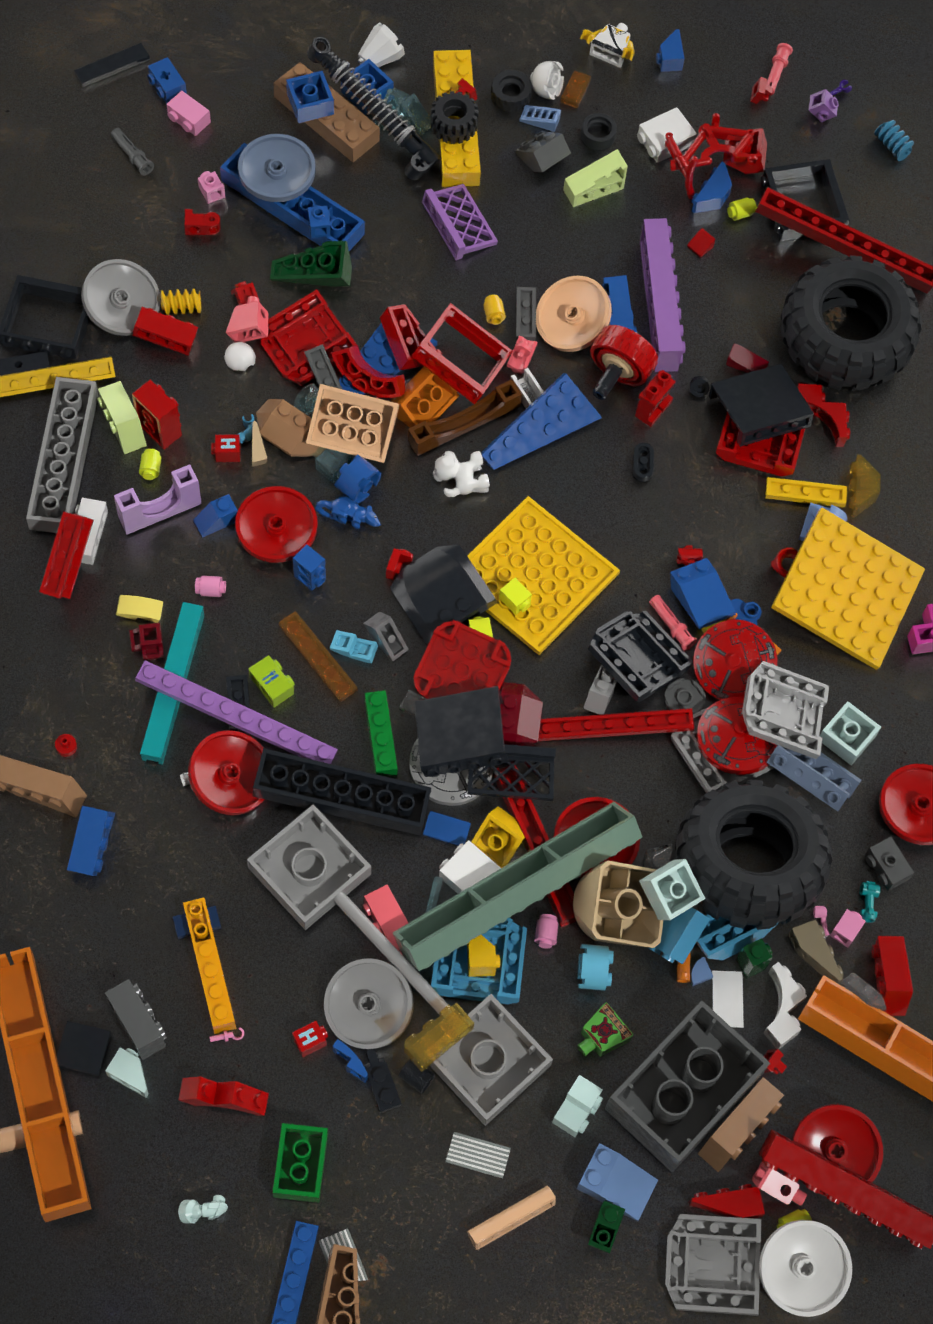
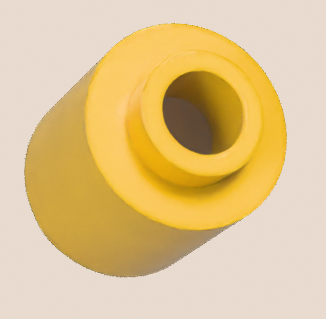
[483,295,506,325]

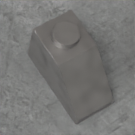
[363,612,409,661]

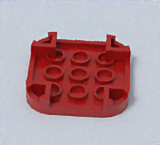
[414,620,512,699]

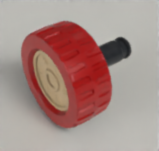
[590,325,658,400]

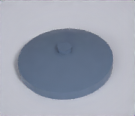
[238,134,316,202]

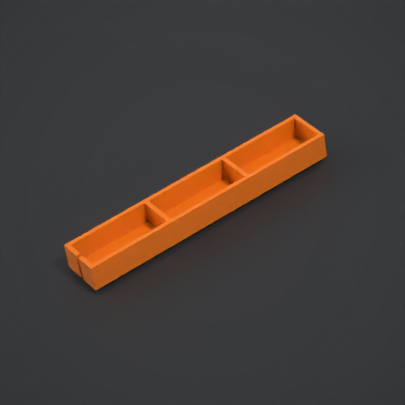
[0,947,92,1223]
[798,975,933,1102]

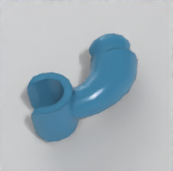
[237,414,254,443]

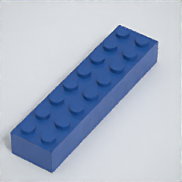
[220,143,365,251]

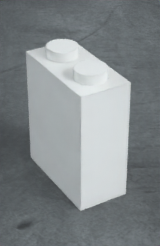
[637,107,697,163]
[439,840,501,894]

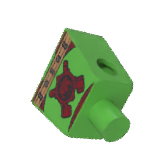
[577,1002,633,1057]

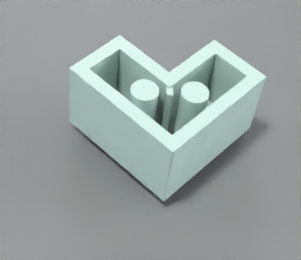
[552,1075,603,1137]

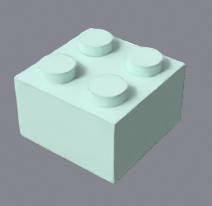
[819,701,881,765]
[639,859,705,920]

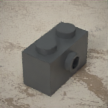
[865,837,914,891]

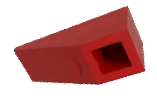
[689,1184,765,1219]

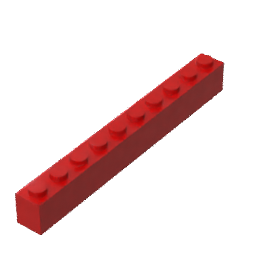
[755,187,933,294]

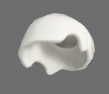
[224,342,256,371]

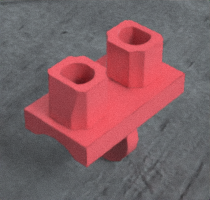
[507,336,538,374]

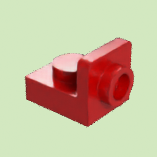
[231,281,261,305]
[386,548,413,580]

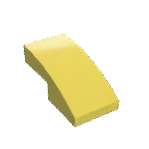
[116,595,163,623]

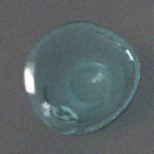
[294,383,319,415]

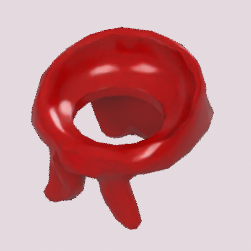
[771,547,798,578]

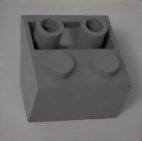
[515,131,571,172]

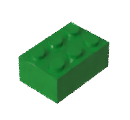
[273,1123,328,1203]

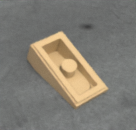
[252,421,267,467]

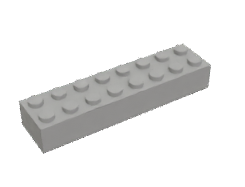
[26,377,98,533]

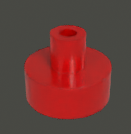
[55,734,77,757]

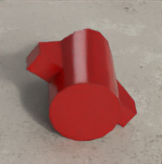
[677,545,703,566]

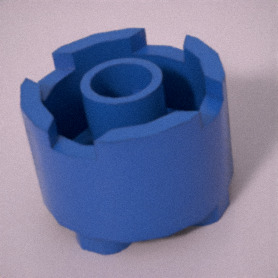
[334,455,381,503]

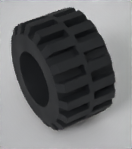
[430,91,479,144]

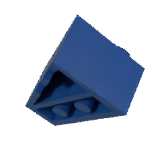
[67,806,116,876]

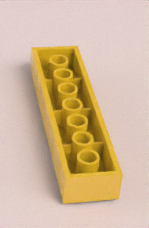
[433,50,481,187]

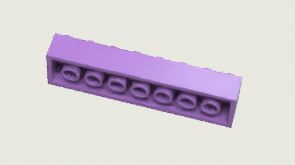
[640,218,685,372]

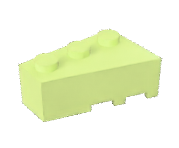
[563,149,628,207]
[97,381,147,454]

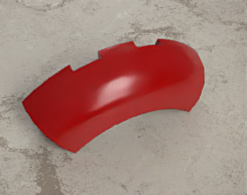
[331,345,405,398]

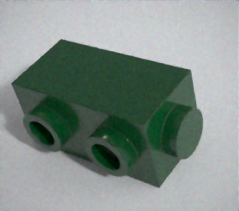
[736,938,773,979]

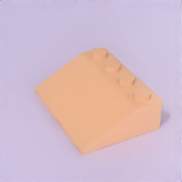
[306,384,400,463]

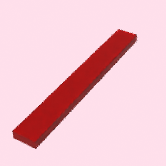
[538,708,694,741]

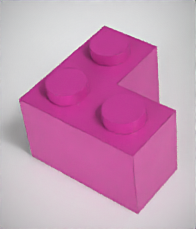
[907,604,933,655]

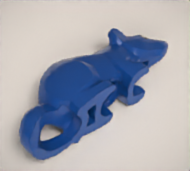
[315,497,381,529]

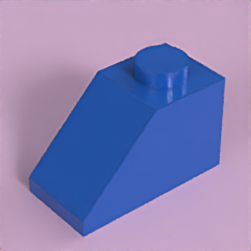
[656,29,685,72]
[193,494,238,538]

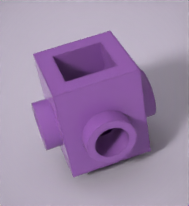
[809,89,839,122]

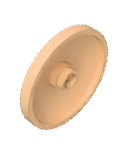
[536,276,612,352]

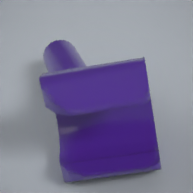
[829,80,852,96]

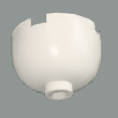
[530,61,564,100]

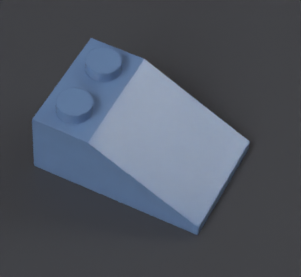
[577,1143,658,1222]

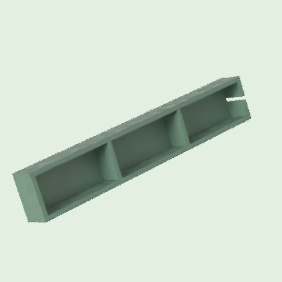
[393,802,642,971]

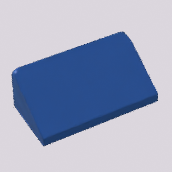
[423,811,471,846]

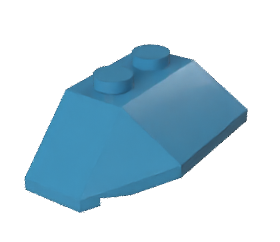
[696,915,778,960]

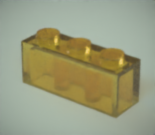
[404,1003,474,1072]

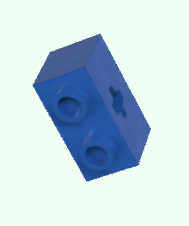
[147,57,187,103]

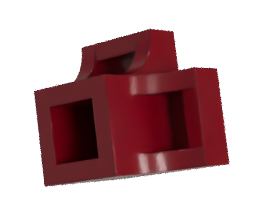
[129,623,164,661]

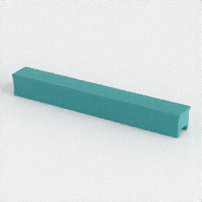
[140,602,204,765]

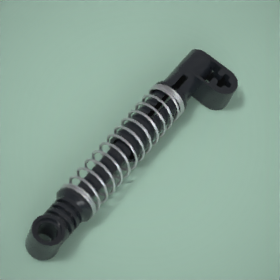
[307,37,441,180]

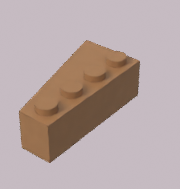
[698,1077,784,1172]

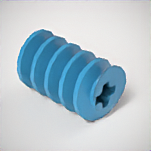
[874,120,914,161]

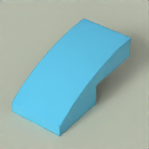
[330,630,378,664]

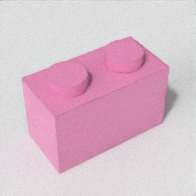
[167,91,211,136]

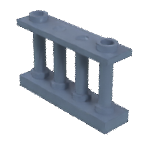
[767,745,862,811]

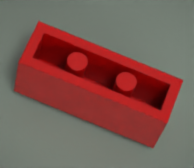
[133,307,198,356]

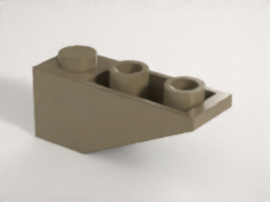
[788,919,844,984]

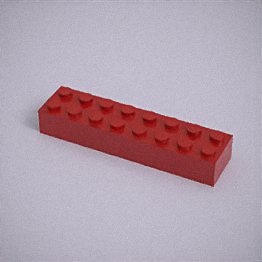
[759,1129,933,1249]

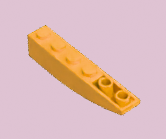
[183,898,236,1034]

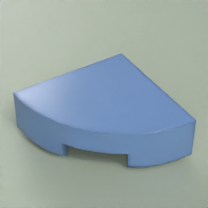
[690,957,713,986]

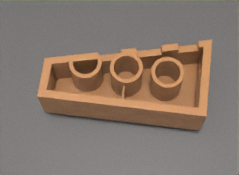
[0,755,87,818]
[316,1244,360,1324]

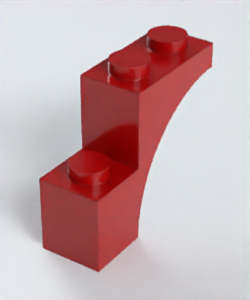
[797,384,850,447]
[179,1076,269,1116]

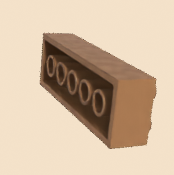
[273,62,380,162]

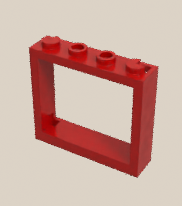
[411,303,513,405]

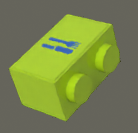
[248,655,295,708]

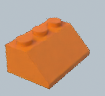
[390,366,460,428]

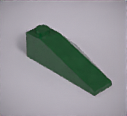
[270,241,352,286]

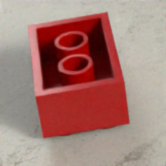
[132,380,182,450]

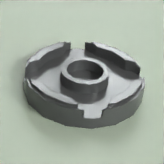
[664,678,706,714]

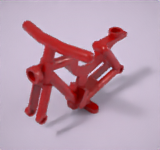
[665,113,762,199]

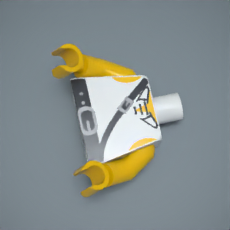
[580,23,635,68]

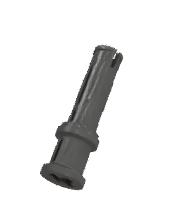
[111,128,154,176]

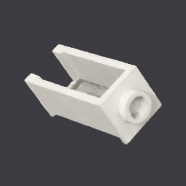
[510,368,544,409]

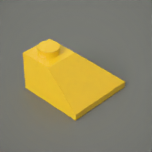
[472,806,525,868]

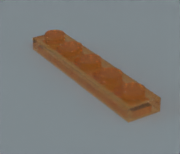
[279,611,358,702]

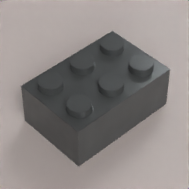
[105,979,167,1061]

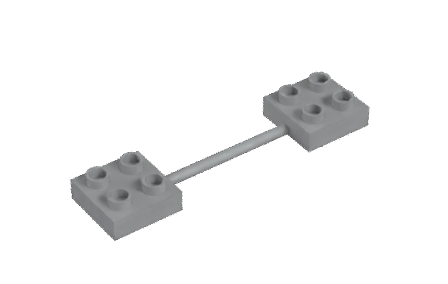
[247,804,553,1126]

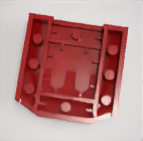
[261,289,359,386]
[716,412,805,477]

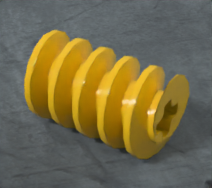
[161,288,201,315]

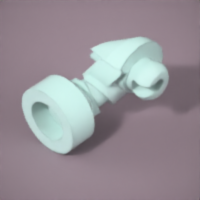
[178,1195,228,1223]

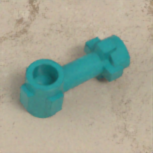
[859,881,880,923]

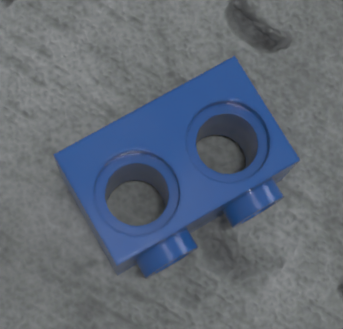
[293,544,326,591]

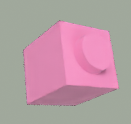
[830,909,866,948]

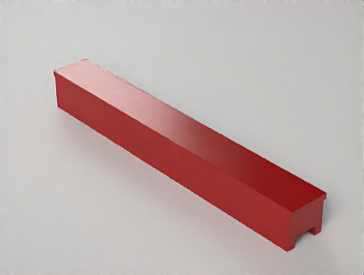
[493,762,577,928]

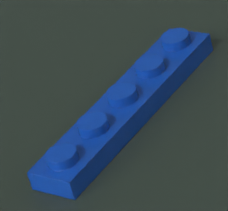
[271,1221,319,1324]

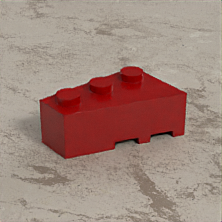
[380,304,442,371]
[872,936,913,1016]

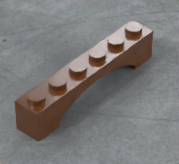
[408,379,522,456]

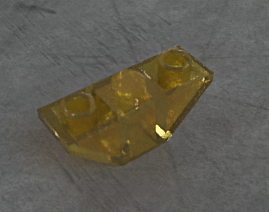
[849,454,881,517]

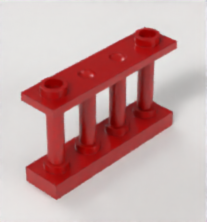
[39,511,94,599]

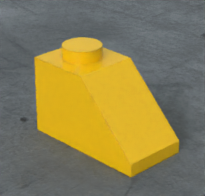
[467,935,500,977]

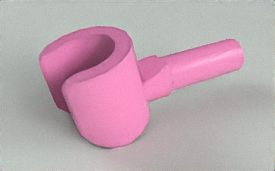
[813,906,830,936]

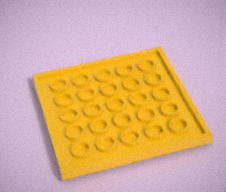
[467,496,620,655]
[771,507,925,670]

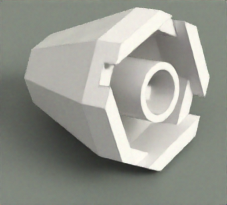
[358,22,405,67]

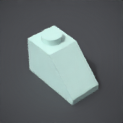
[105,1048,148,1098]

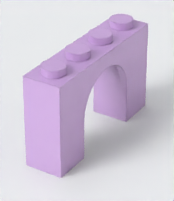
[114,465,202,535]

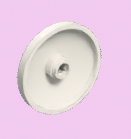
[759,1220,852,1317]

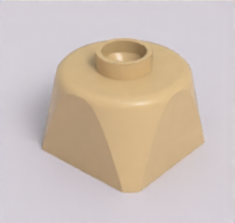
[573,861,663,948]

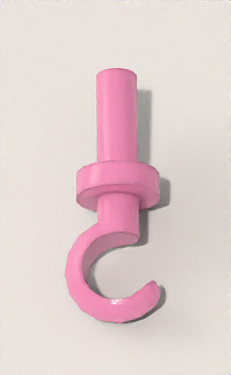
[210,1027,244,1042]

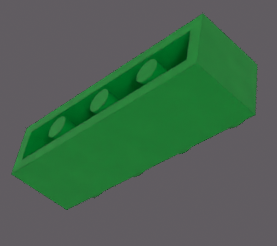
[365,690,398,778]

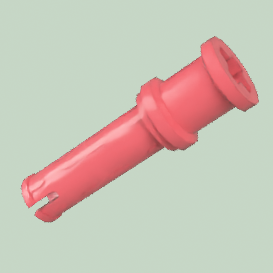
[767,43,793,95]
[649,595,698,651]

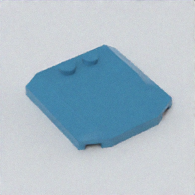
[431,917,527,1004]

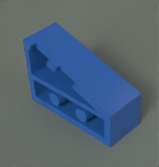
[602,275,637,333]

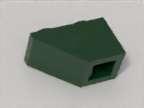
[588,1201,625,1254]

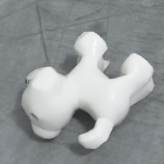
[433,451,490,497]

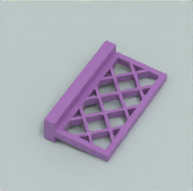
[422,184,498,260]

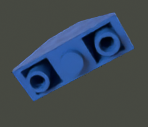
[691,162,732,213]

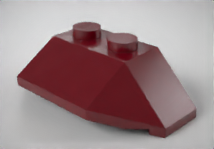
[500,682,543,763]

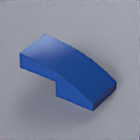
[332,1039,368,1083]

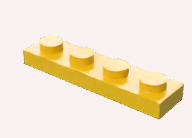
[765,477,847,507]

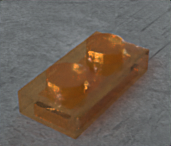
[561,70,591,108]

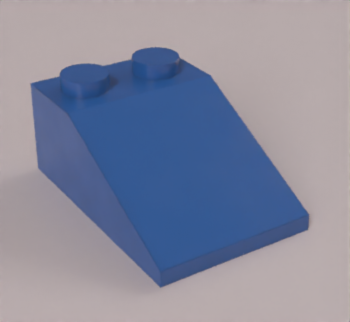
[670,558,736,629]

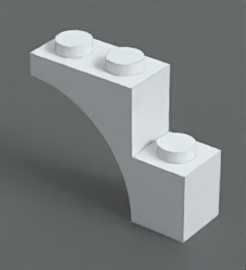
[764,962,807,1049]

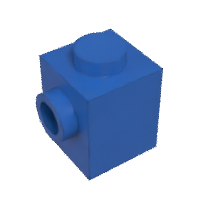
[308,206,330,238]

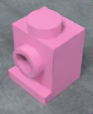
[198,171,225,204]

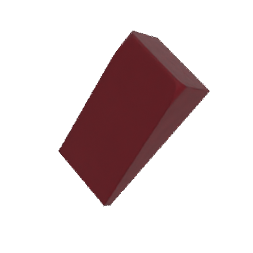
[726,343,769,373]

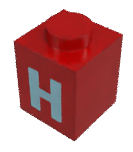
[211,435,240,462]
[292,1021,328,1058]

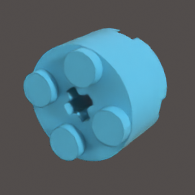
[577,944,614,991]

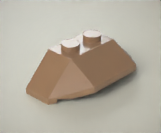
[256,399,327,457]

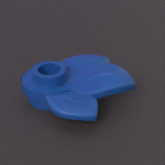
[730,599,762,625]

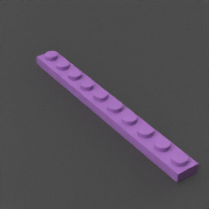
[135,660,338,764]

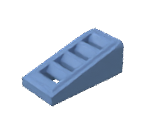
[519,105,561,132]

